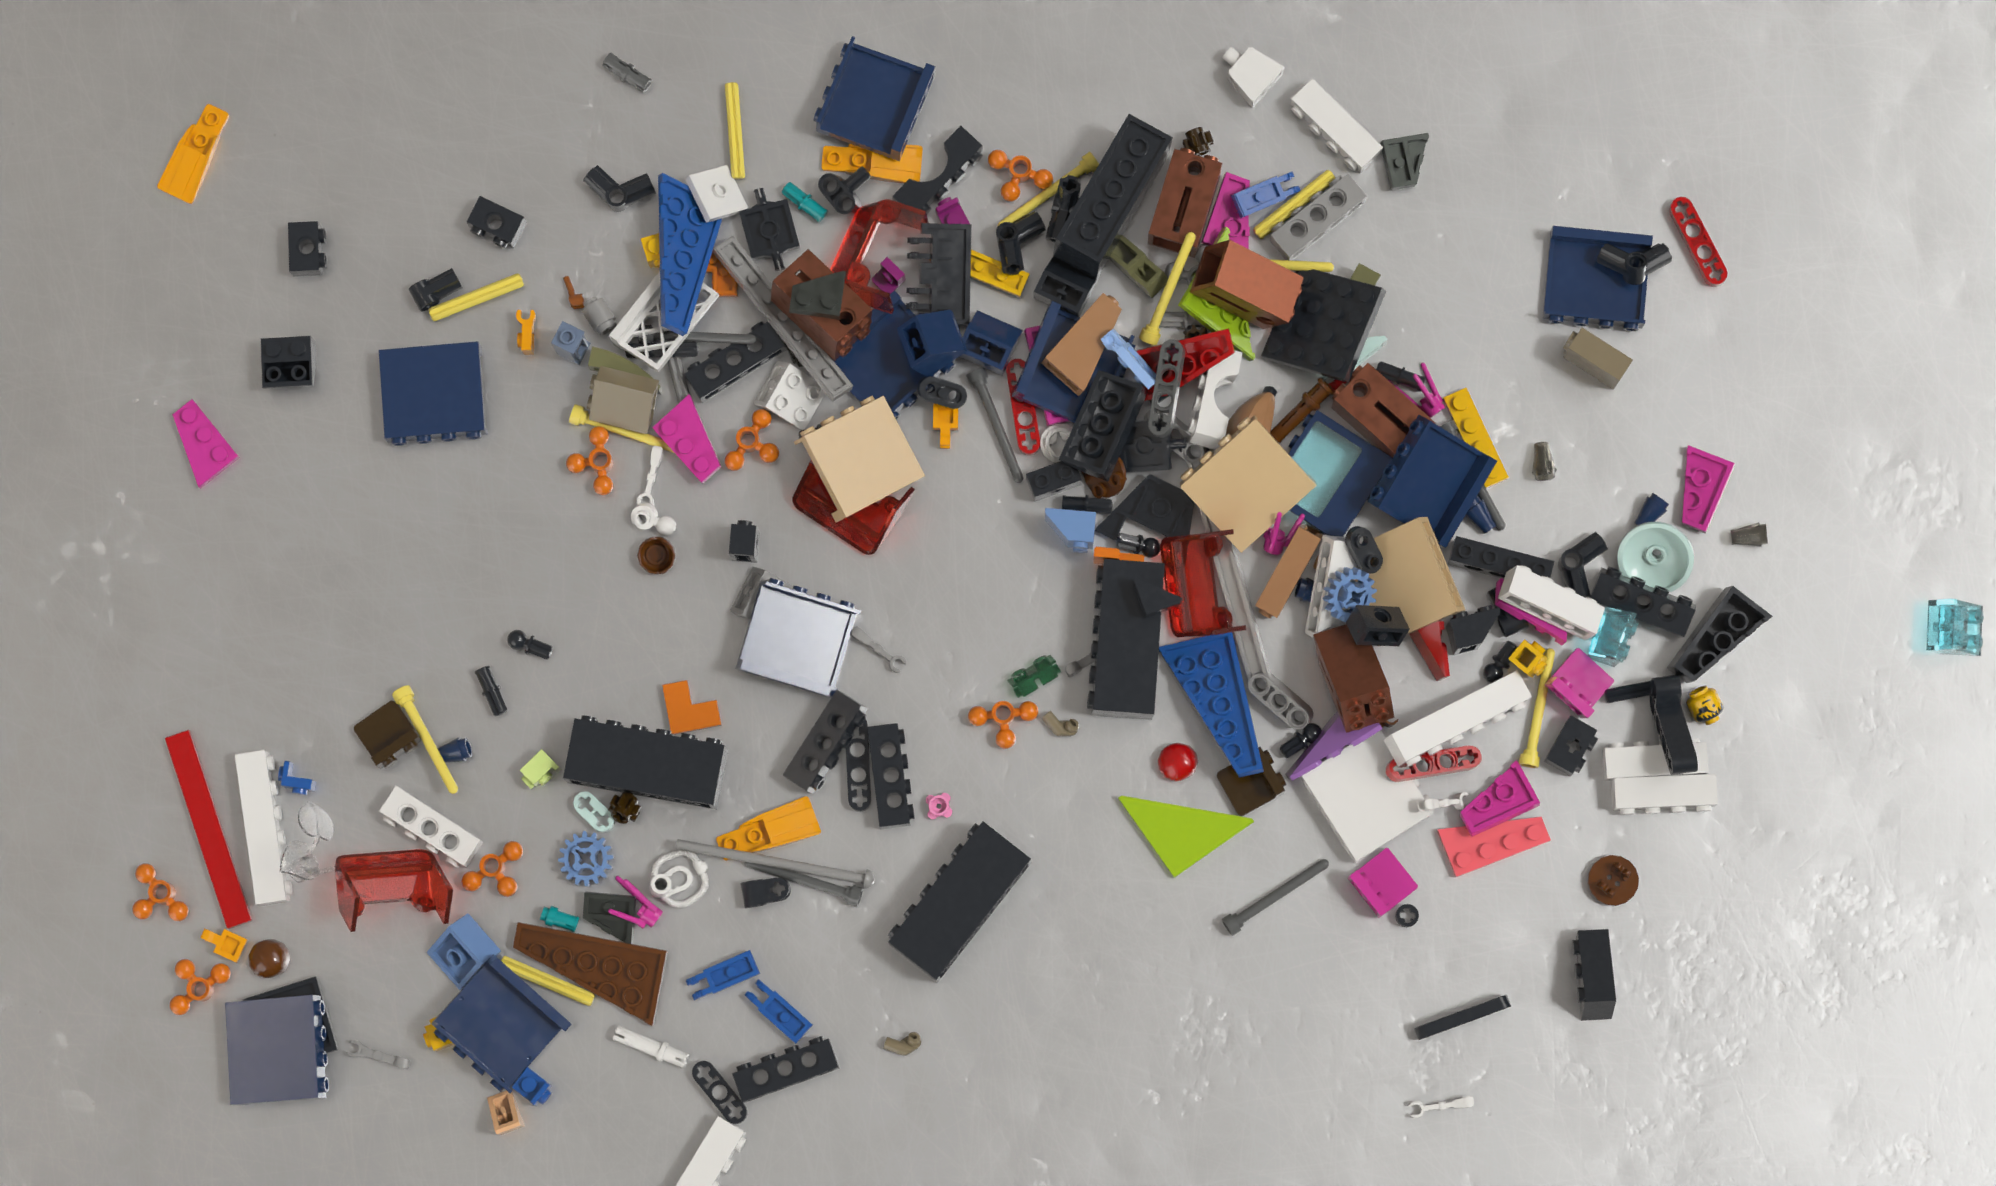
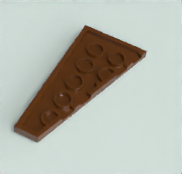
[513,922,668,1026]

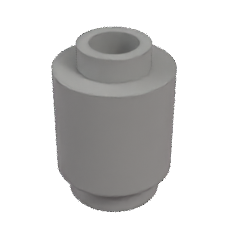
[582,297,617,336]

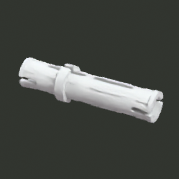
[613,1025,690,1069]

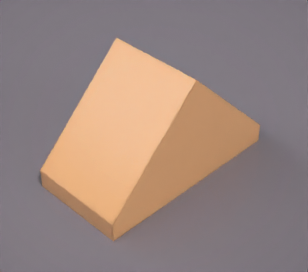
[487,1090,524,1135]

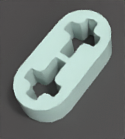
[573,792,615,833]

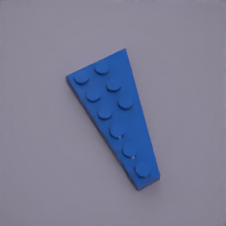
[658,173,722,336]
[1159,630,1264,777]

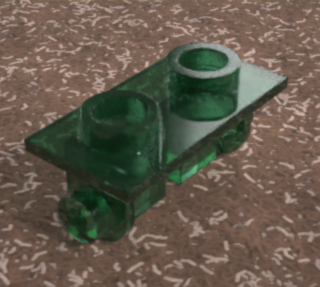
[1007,655,1061,698]

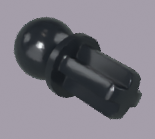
[1116,533,1161,558]
[507,630,553,659]
[1483,641,1518,683]
[1280,723,1322,758]

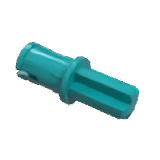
[782,182,828,223]

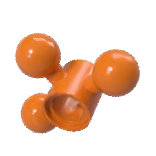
[988,150,1053,202]
[725,409,779,471]
[566,426,614,495]
[968,701,1038,749]
[462,841,523,897]
[132,863,189,921]
[170,959,231,1015]

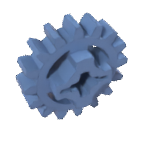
[1323,567,1377,622]
[558,831,614,887]

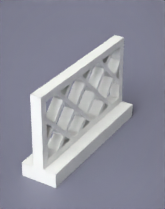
[609,271,719,373]

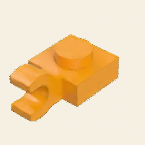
[516,310,536,355]
[933,403,958,449]
[200,928,248,963]

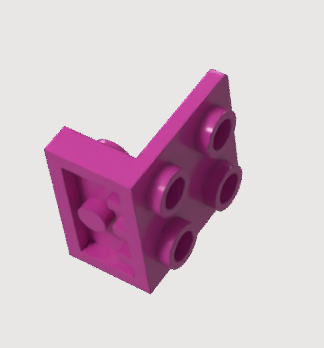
[1544,648,1614,718]
[1347,848,1418,918]

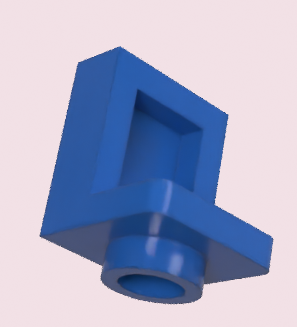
[278,761,316,795]

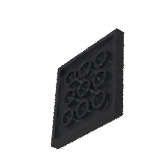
[1261,269,1386,383]

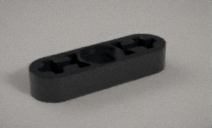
[692,1061,748,1124]

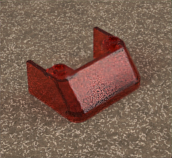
[830,199,929,314]
[792,460,915,555]
[1160,529,1246,637]
[335,849,453,932]

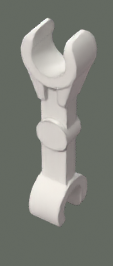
[637,446,664,506]
[1417,792,1468,812]
[1409,1096,1474,1118]

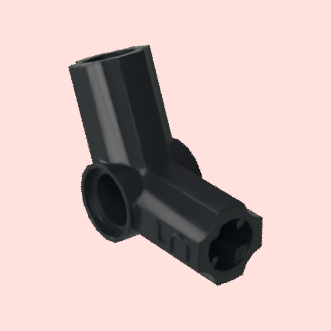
[583,165,656,212]
[1046,175,1081,243]
[996,211,1046,275]
[1597,243,1672,285]
[1558,531,1608,598]

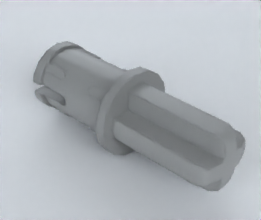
[1161,311,1205,329]

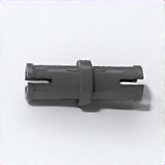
[602,53,652,93]

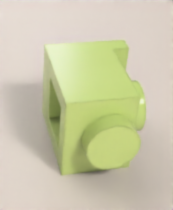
[520,749,562,789]

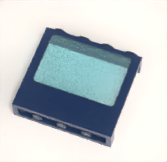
[1288,410,1393,537]

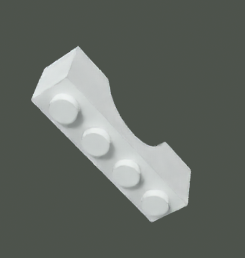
[1188,351,1242,450]

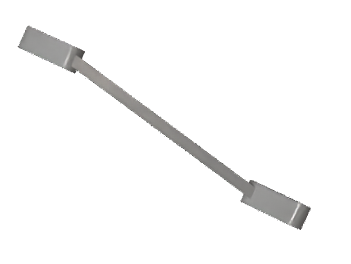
[1144,410,1313,730]

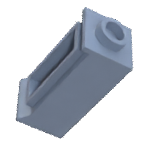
[551,321,591,365]

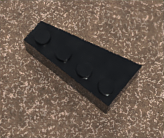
[1667,586,1773,683]

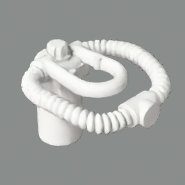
[649,850,709,908]

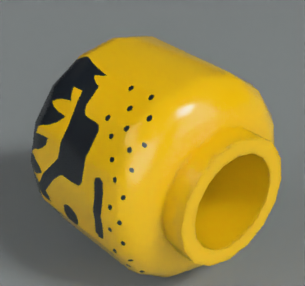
[1686,685,1724,725]

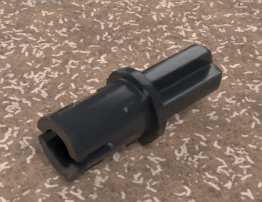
[1376,361,1426,392]
[1062,495,1113,514]
[475,666,507,716]

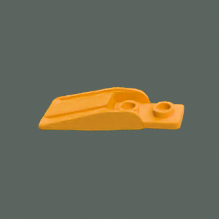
[157,104,229,204]
[822,144,923,184]
[716,796,821,861]

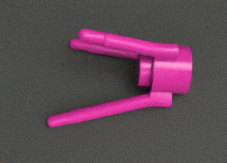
[1388,362,1445,418]
[1263,512,1305,555]
[608,876,663,929]

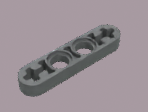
[1148,339,1185,438]

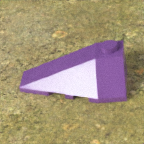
[1286,711,1382,781]

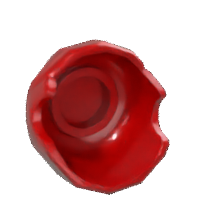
[1157,743,1198,781]

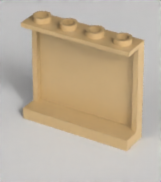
[794,396,925,522]
[1180,415,1317,553]
[1356,517,1465,634]

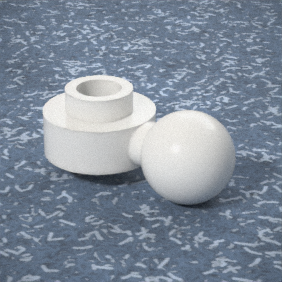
[631,503,676,536]

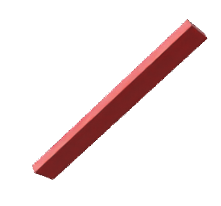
[165,730,253,929]

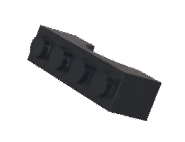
[892,126,983,222]

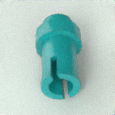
[540,906,580,932]

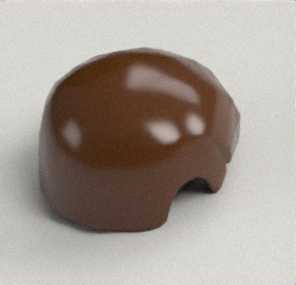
[637,537,676,574]
[248,939,290,978]

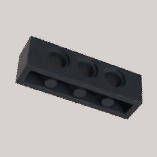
[684,321,786,403]
[1448,536,1555,579]
[1590,567,1696,637]
[783,690,868,794]
[867,723,915,829]
[732,1036,840,1103]

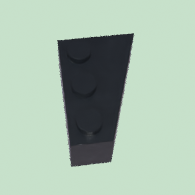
[1572,929,1616,1021]

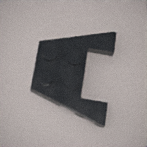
[1095,474,1194,574]

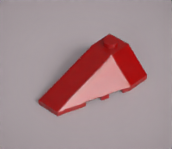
[1136,328,1235,401]
[1409,620,1450,681]

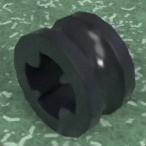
[1395,904,1419,928]

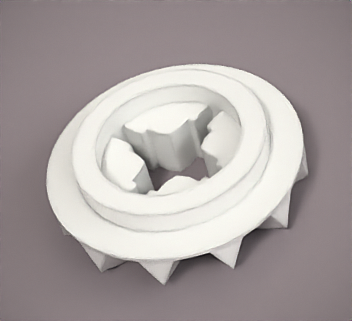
[1040,424,1072,463]

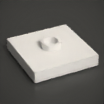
[685,165,749,223]

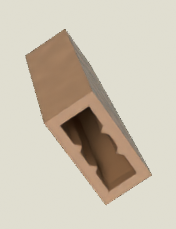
[1042,293,1122,396]
[1255,522,1325,619]

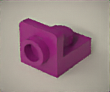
[935,197,970,224]
[871,257,906,296]

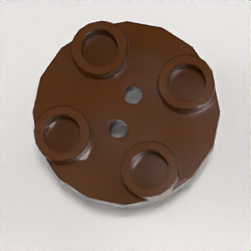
[1081,457,1127,498]
[1587,855,1639,906]

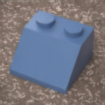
[1045,508,1096,553]
[427,914,501,990]

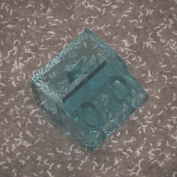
[1926,599,1984,656]
[1587,607,1639,667]

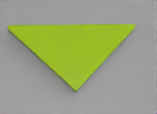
[1178,227,1255,361]
[1118,796,1254,878]

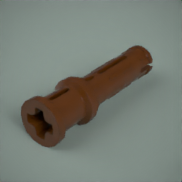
[1270,377,1335,443]

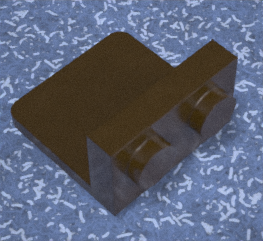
[354,701,422,769]
[1217,747,1287,816]

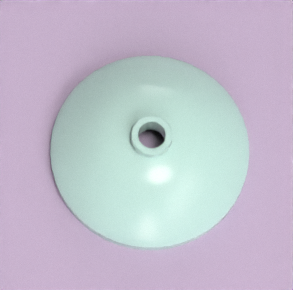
[1617,522,1694,593]

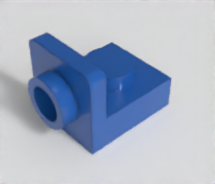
[512,1067,552,1106]

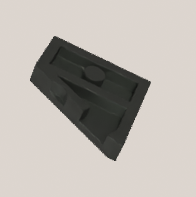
[1380,133,1429,190]
[789,271,846,320]
[582,892,636,944]

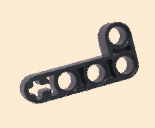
[1649,675,1698,775]

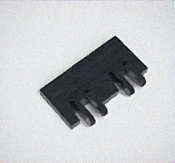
[906,223,972,325]

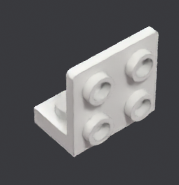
[753,361,825,430]

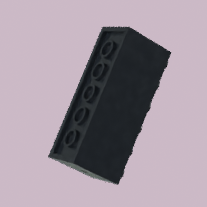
[1053,114,1173,280]
[1087,559,1165,720]
[563,715,728,810]
[888,821,1032,983]

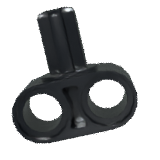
[818,166,871,216]

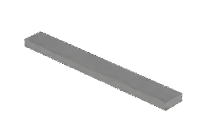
[713,236,853,402]

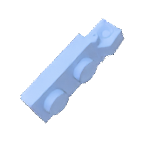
[1101,329,1156,389]

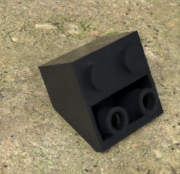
[1033,257,1100,317]
[261,336,316,389]
[1446,605,1500,655]

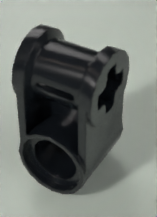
[740,878,791,908]

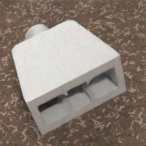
[1222,47,1284,108]

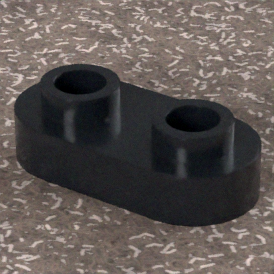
[917,376,967,409]
[1345,526,1383,574]

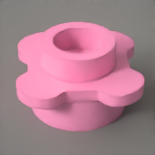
[926,793,952,820]

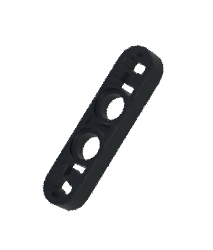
[846,718,871,812]
[1414,994,1511,1040]

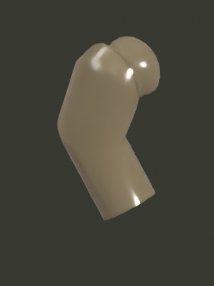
[1041,711,1079,736]
[883,1032,921,1056]

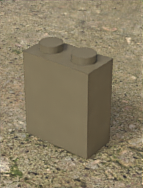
[1563,327,1633,390]
[587,366,659,434]

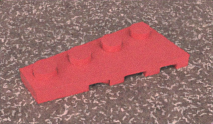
[1437,817,1551,877]

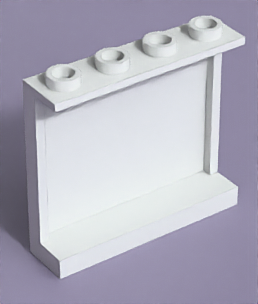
[1300,730,1434,863]

